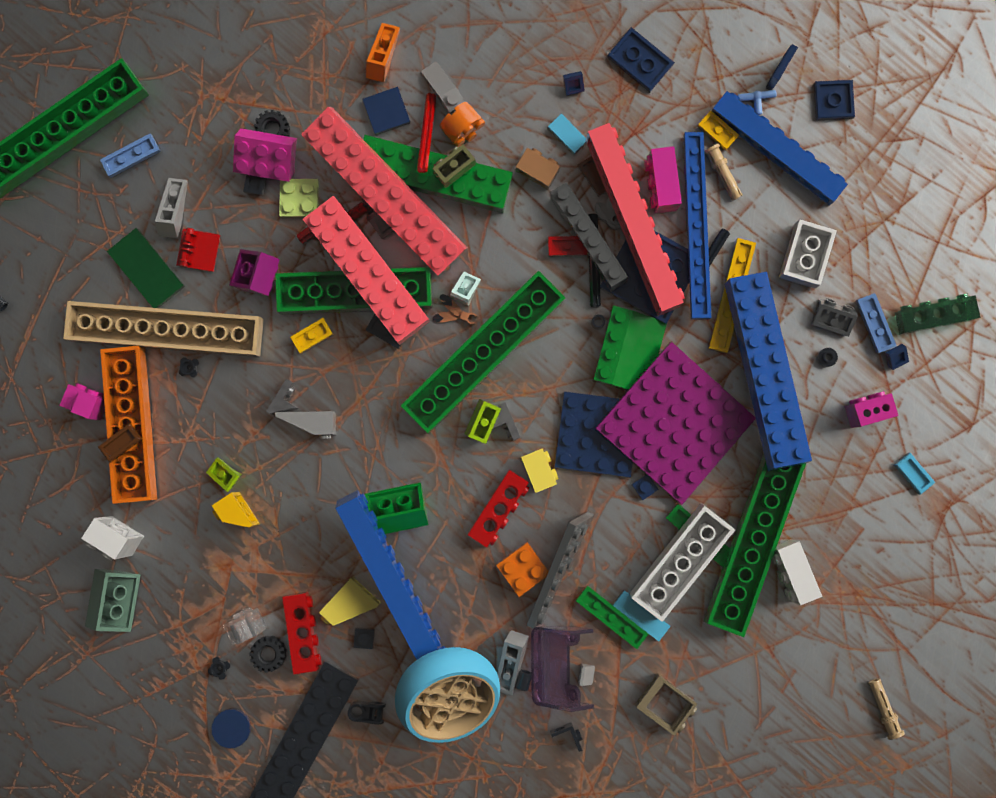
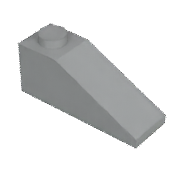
[421,61,465,115]
[155,178,188,238]
[275,411,336,439]
[497,630,529,696]

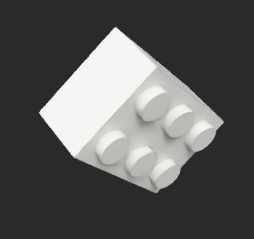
[779,219,837,289]
[81,516,144,560]
[772,539,822,606]

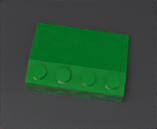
[592,305,667,391]

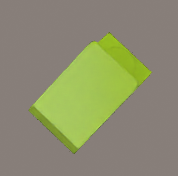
[206,457,242,492]

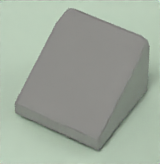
[578,663,595,686]

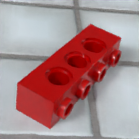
[468,470,530,547]
[282,592,322,675]

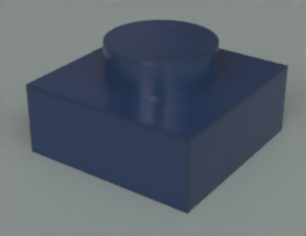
[563,71,585,95]
[886,344,909,370]
[631,474,659,500]

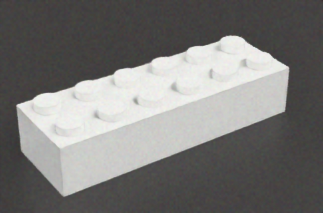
[629,503,735,622]

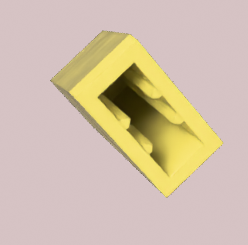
[319,577,381,626]

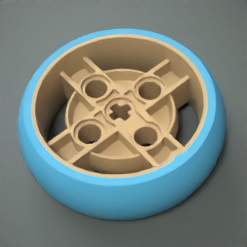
[395,647,500,743]

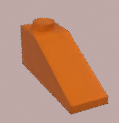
[366,23,400,82]

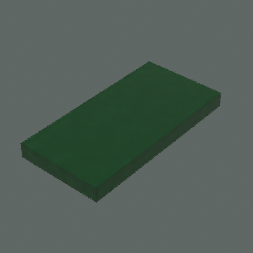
[107,228,185,308]

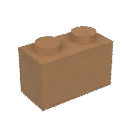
[515,148,560,190]

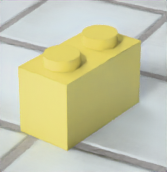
[521,448,559,493]

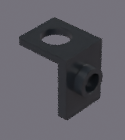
[550,722,583,752]

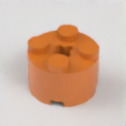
[440,102,485,147]

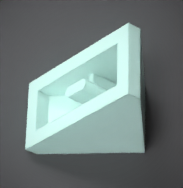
[450,272,481,306]

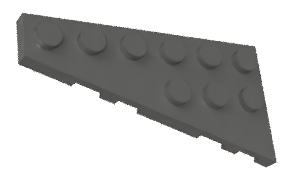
[527,511,594,629]

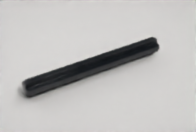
[588,213,601,308]

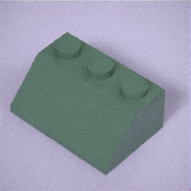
[85,569,141,632]

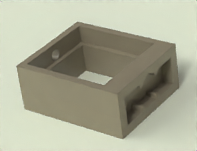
[635,673,697,736]

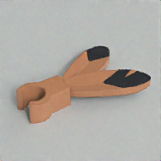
[432,294,477,325]

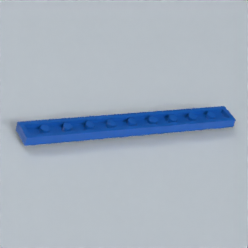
[683,132,711,320]

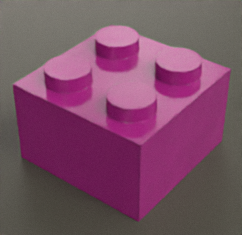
[229,249,280,296]

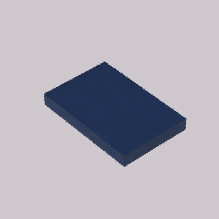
[607,27,675,93]

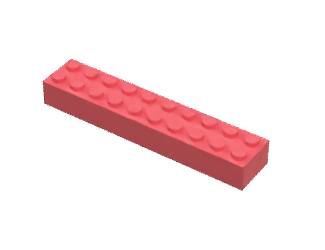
[301,107,467,276]
[586,123,685,316]

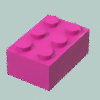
[233,128,297,182]
[644,146,682,214]

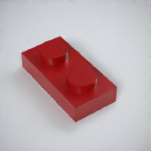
[548,236,587,257]

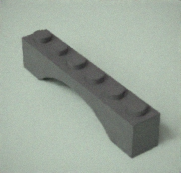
[550,182,628,292]

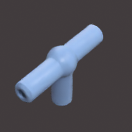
[738,90,777,115]

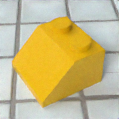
[212,492,260,528]

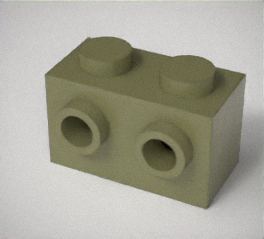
[432,144,476,188]

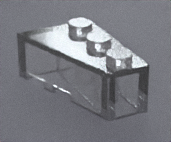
[223,607,267,645]

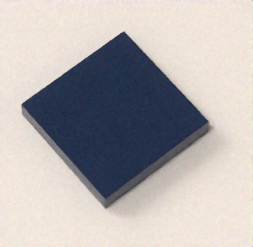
[766,44,798,90]
[814,80,855,120]
[362,86,411,136]

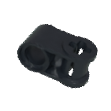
[347,701,386,725]

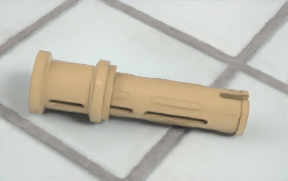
[704,143,743,201]
[868,678,905,740]

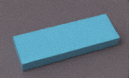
[613,590,671,641]

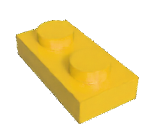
[698,110,739,151]
[290,318,334,354]

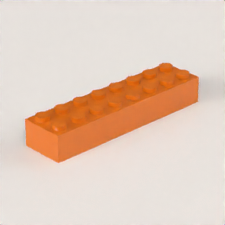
[100,346,157,504]

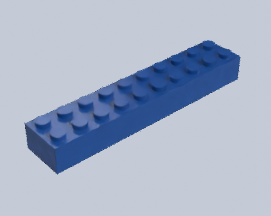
[724,272,812,471]
[335,490,446,660]

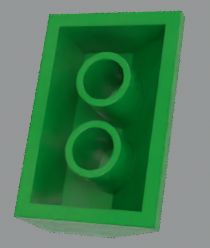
[365,482,429,534]

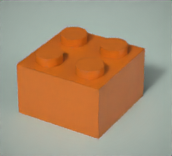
[496,542,549,597]

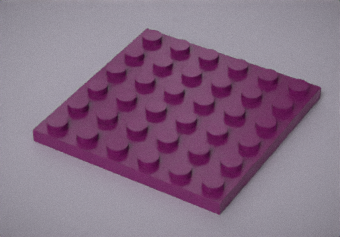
[595,342,756,505]

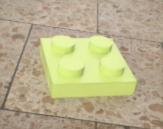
[279,179,319,218]

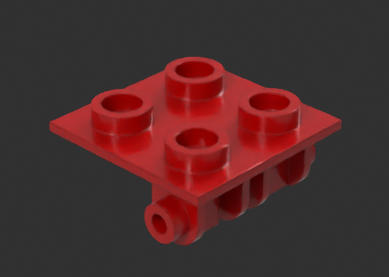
[176,228,221,272]

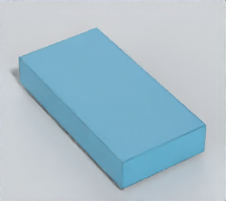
[548,113,586,154]
[894,453,935,495]

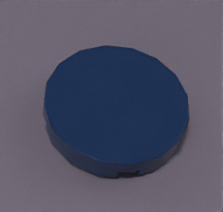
[212,708,251,748]

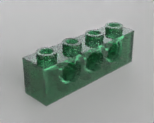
[895,293,981,335]

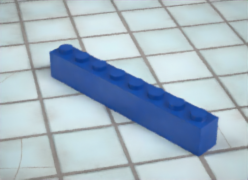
[712,91,848,206]

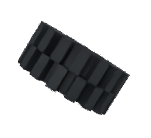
[254,110,290,136]
[249,636,287,673]

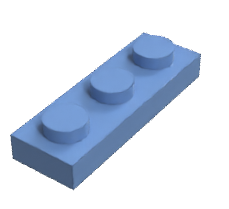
[100,133,161,178]
[856,293,897,354]

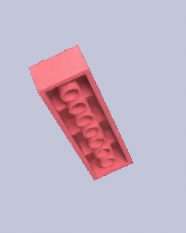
[303,195,430,345]

